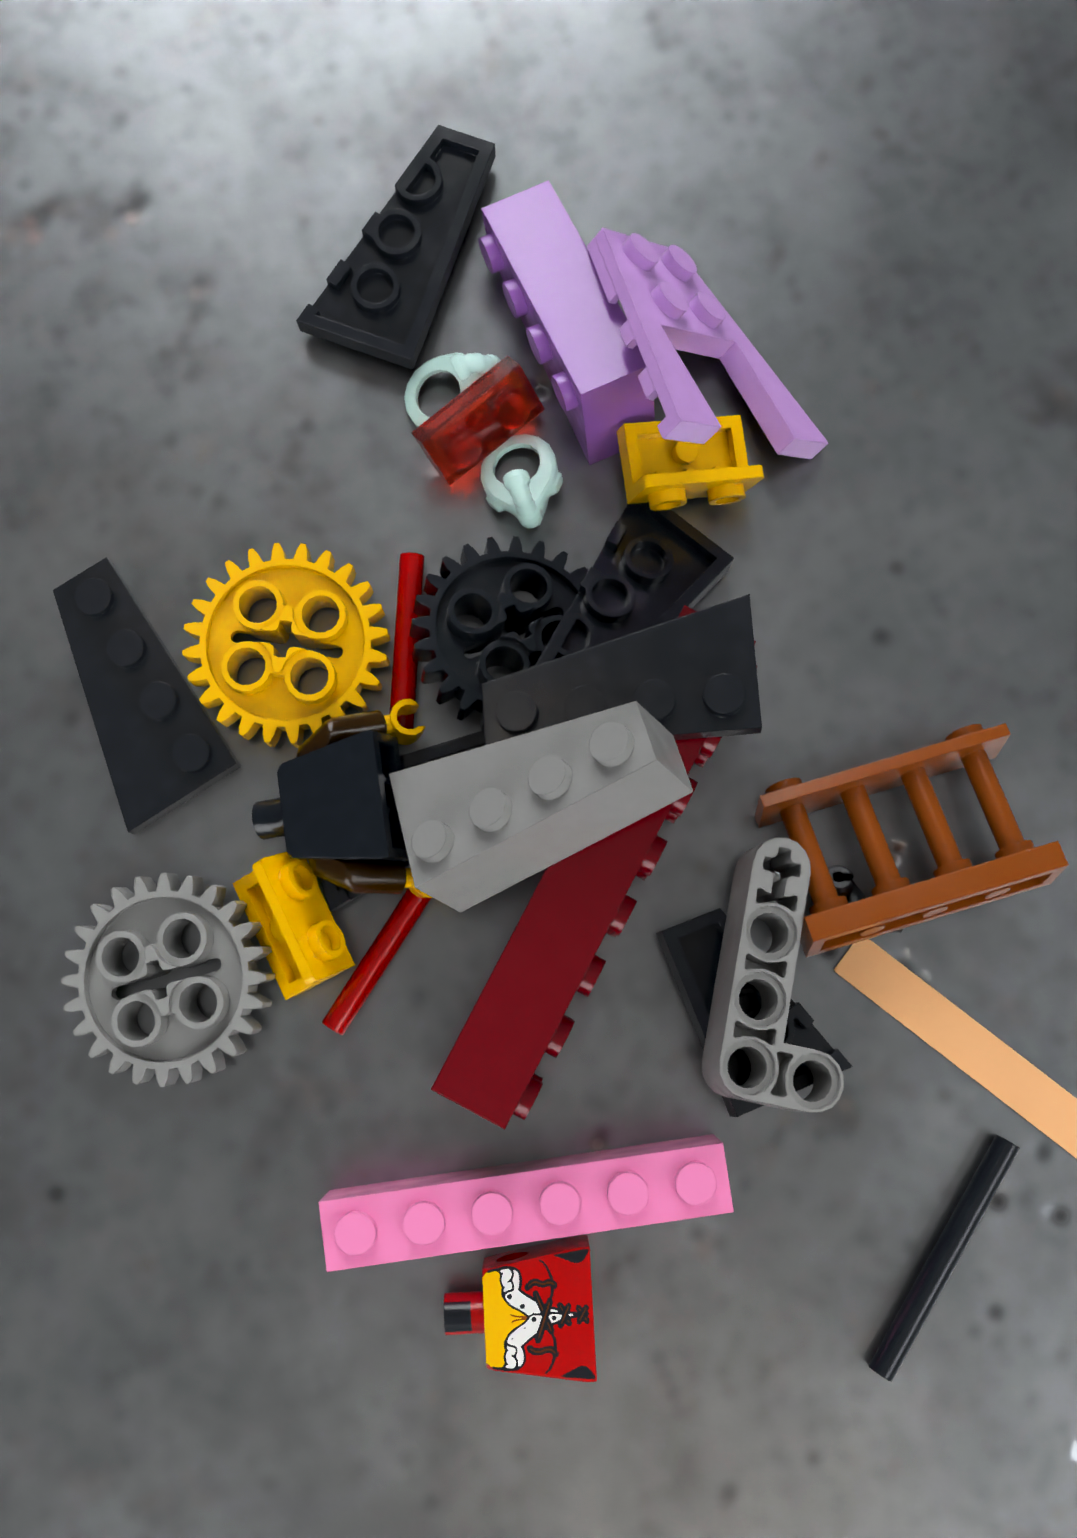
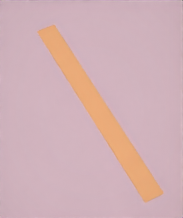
[834,939,1077,1159]

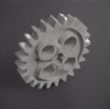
[61,873,275,1087]

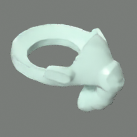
[404,352,503,435]
[481,433,563,529]

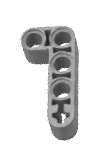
[702,837,844,1112]

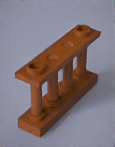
[754,723,1069,958]

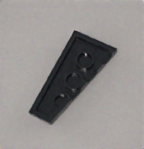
[296,125,496,369]
[482,594,762,745]

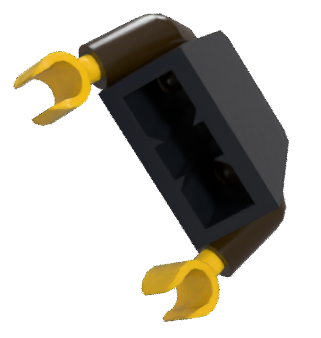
[252,699,433,898]

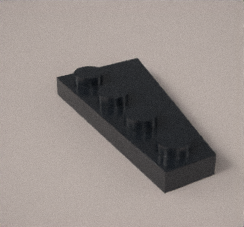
[535,502,734,666]
[53,557,241,835]

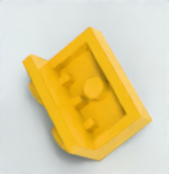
[616,415,764,511]
[232,852,355,1000]

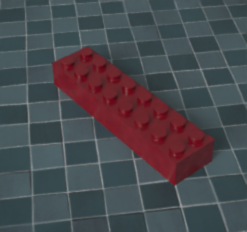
[431,605,758,1130]

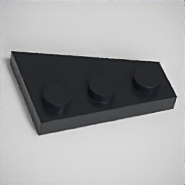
[656,908,853,1117]

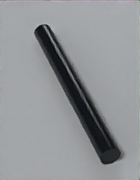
[868,1134,1020,1382]

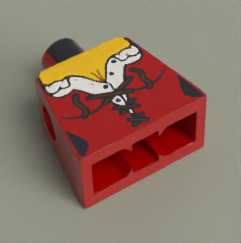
[444,1235,597,1382]

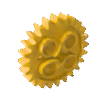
[182,543,391,748]

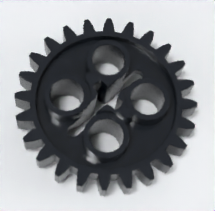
[410,536,588,731]

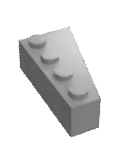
[389,701,694,913]

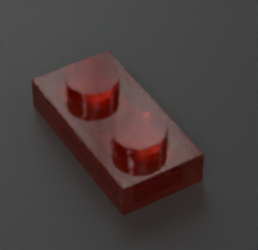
[411,355,545,486]

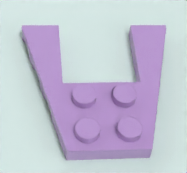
[587,228,829,459]

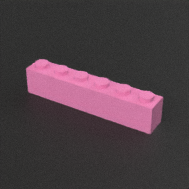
[318,1134,734,1272]

